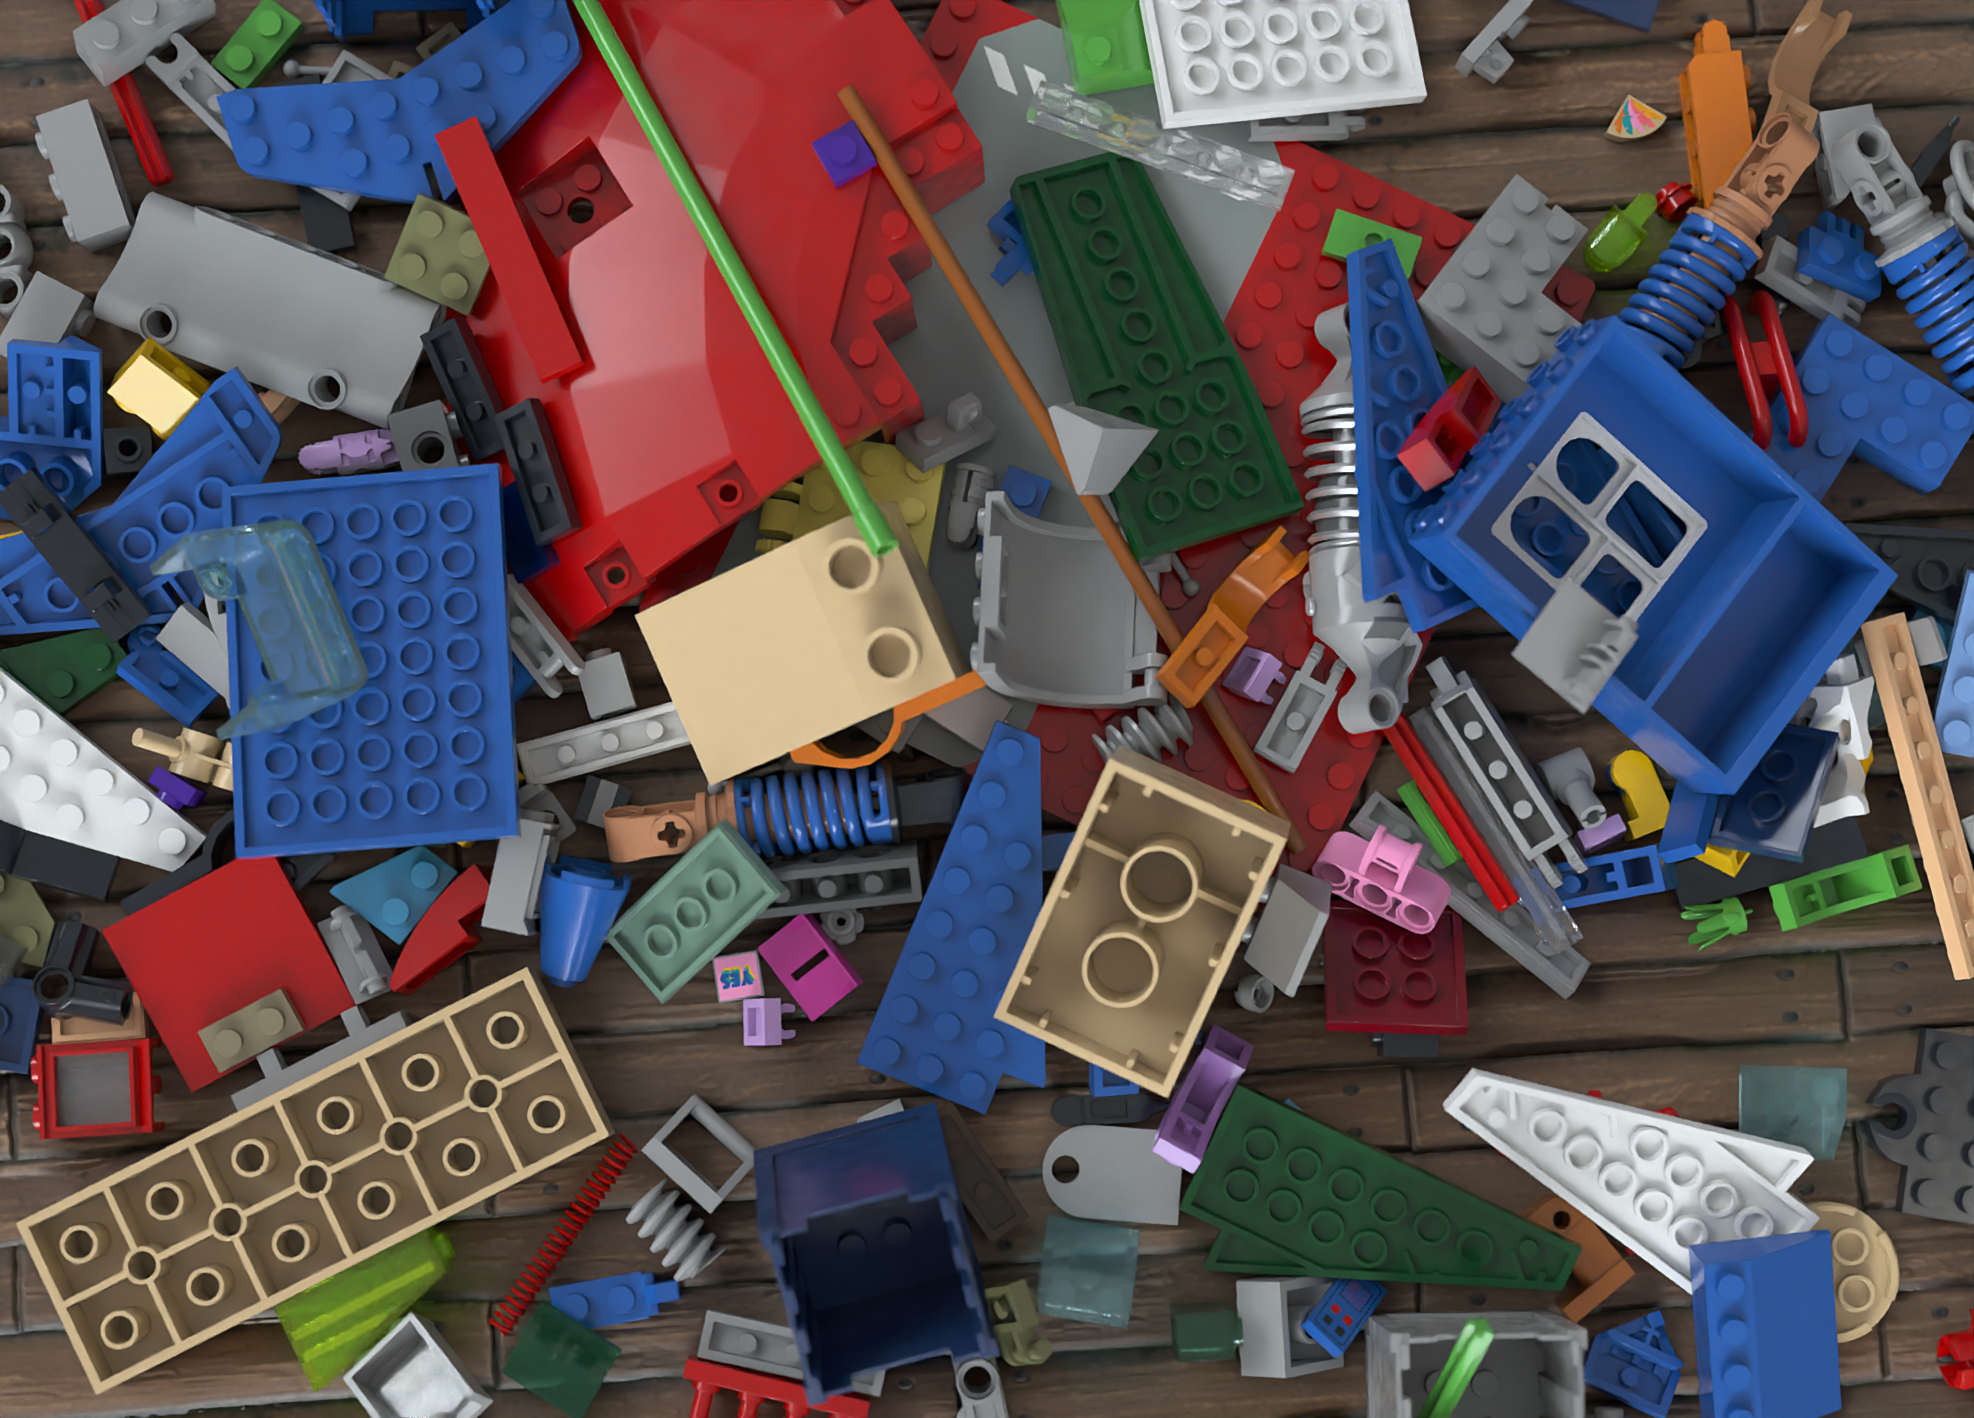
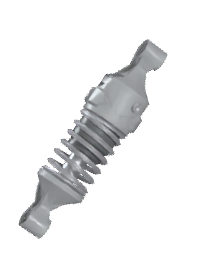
[1299,302,1423,734]

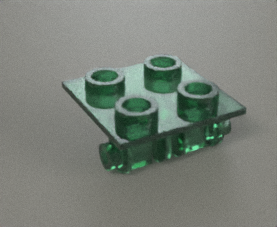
[501,1300,622,1418]

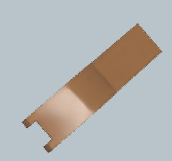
[1746,0,1853,193]

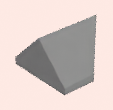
[1048,405,1159,495]

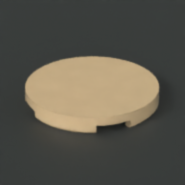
[1806,1201,1900,1343]

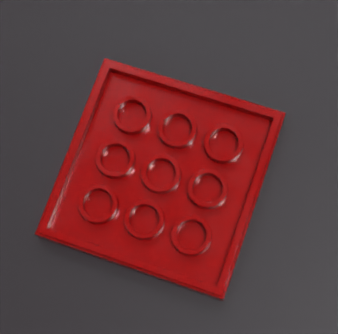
[102,857,356,1093]

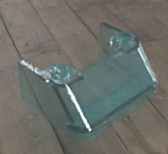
[150,520,368,740]

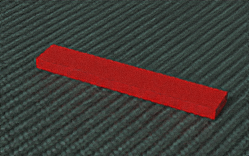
[434,116,585,384]

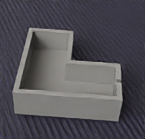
[1416,174,1589,404]

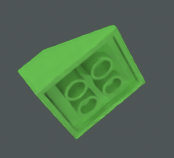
[1056,0,1154,97]

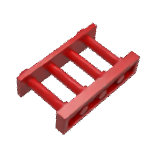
[682,1354,872,1418]

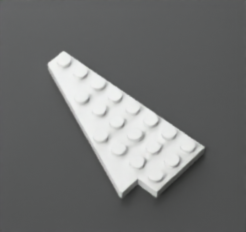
[1443,1069,1820,1295]

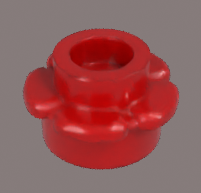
[1655,181,1697,223]

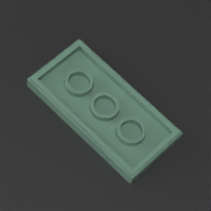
[606,819,787,1004]

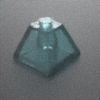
[1739,1065,1847,1160]

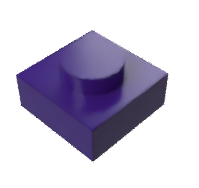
[811,120,877,188]
[148,766,208,810]

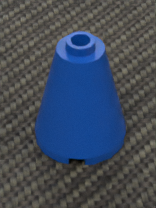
[540,855,633,987]

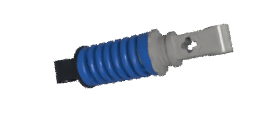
[1831,122,1974,399]

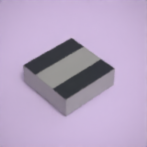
[574,775,634,829]

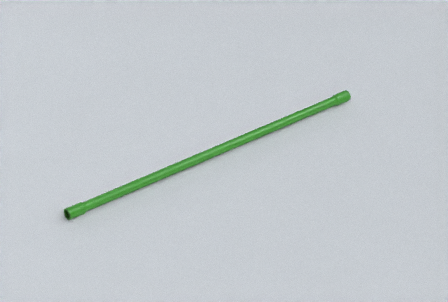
[572,0,899,557]

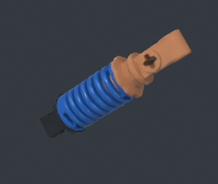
[1618,112,1820,372]
[603,758,968,862]

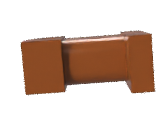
[1519,1194,1636,1324]

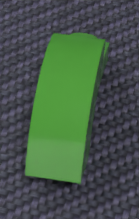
[1769,844,1922,931]

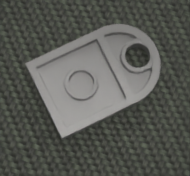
[1042,1124,1182,1225]

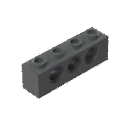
[387,399,473,472]
[756,839,923,919]

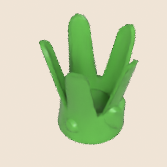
[1679,896,1753,952]

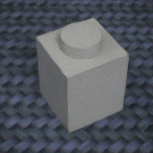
[578,648,640,722]

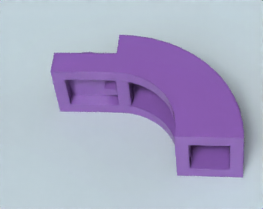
[1152,1024,1254,1174]

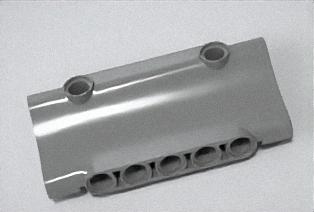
[94,191,447,430]

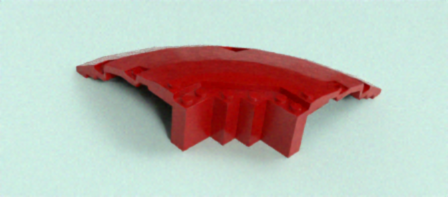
[446,0,985,644]

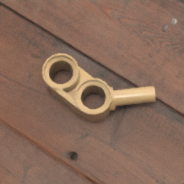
[132,727,233,792]

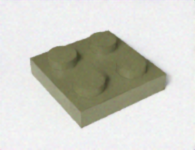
[384,192,491,316]

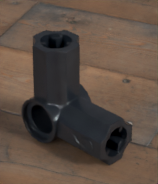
[32,920,134,1026]

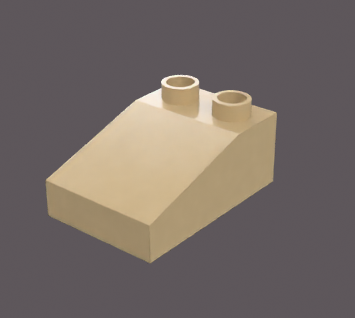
[635,501,971,786]
[994,745,1291,1098]

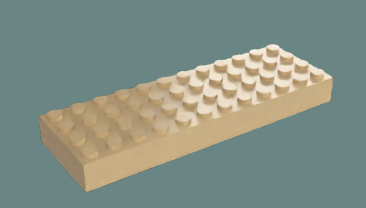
[16,967,615,1395]

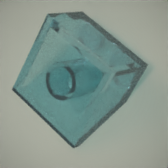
[1035,1215,1139,1328]

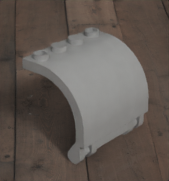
[971,491,1172,709]

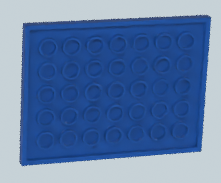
[221,463,521,860]

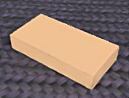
[51,992,149,1045]

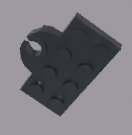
[1863,1028,1974,1225]

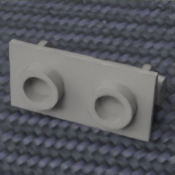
[317,905,393,1005]

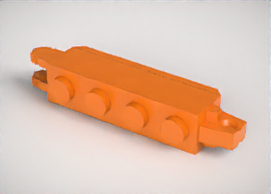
[1678,18,1756,242]

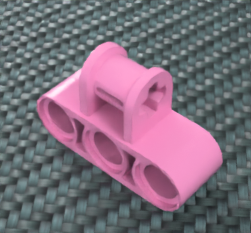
[1312,824,1451,934]

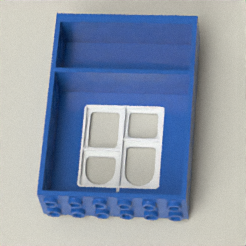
[1408,315,1899,795]

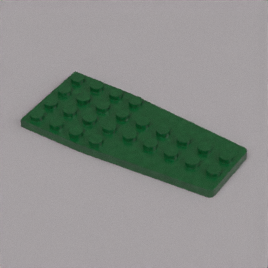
[1009,147,1304,563]

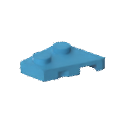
[329,845,459,947]

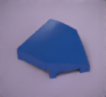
[1583,1310,1684,1418]

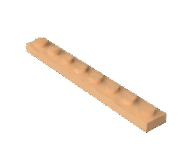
[1861,612,1974,980]

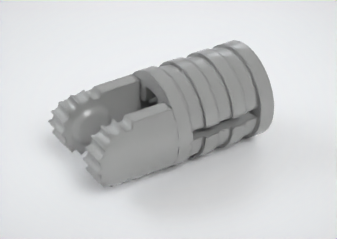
[945,463,997,551]

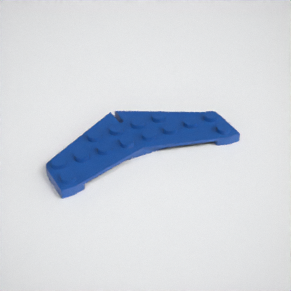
[216,0,583,205]
[0,366,283,635]

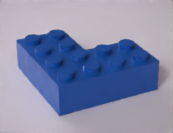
[1746,314,1974,503]

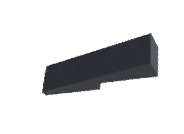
[1673,815,1869,911]

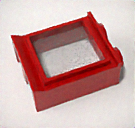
[31,1038,165,1140]

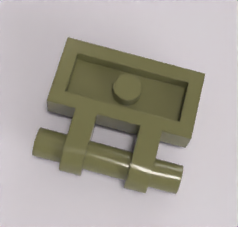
[984,1279,1053,1366]

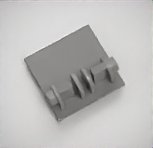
[1512,577,1639,713]

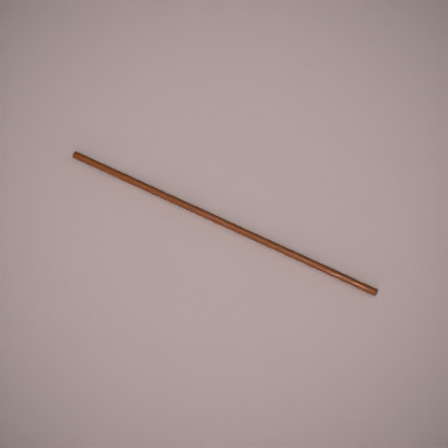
[837,84,1308,855]

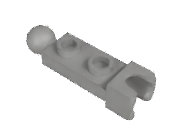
[146,33,236,151]

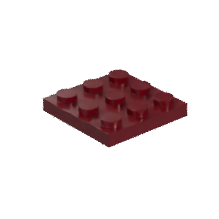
[1322,900,1469,1036]

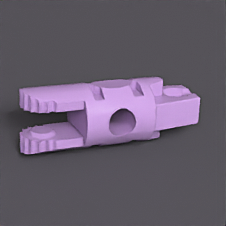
[297,429,400,476]

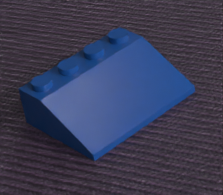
[1688,1229,1842,1418]

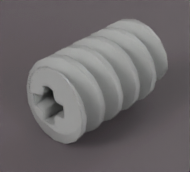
[1091,692,1194,765]
[626,1177,726,1282]

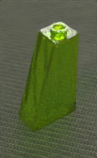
[274,1226,455,1392]

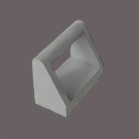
[641,1093,757,1213]

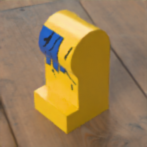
[1605,750,1670,842]

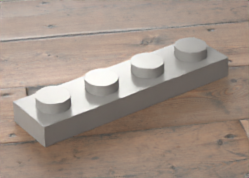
[697,1308,886,1396]

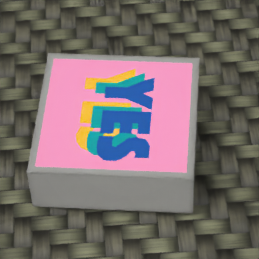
[712,950,766,1003]

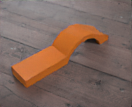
[1155,525,1309,708]
[789,670,987,769]

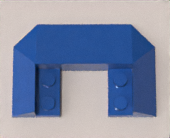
[0,335,104,522]

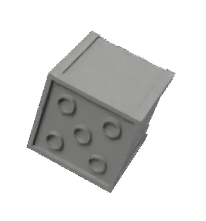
[1364,1310,1587,1418]

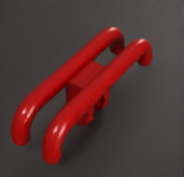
[1719,290,1809,452]

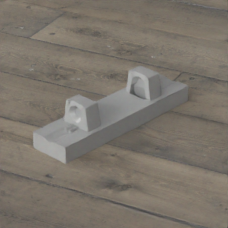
[231,1005,414,1111]

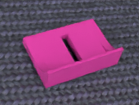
[756,913,864,1022]

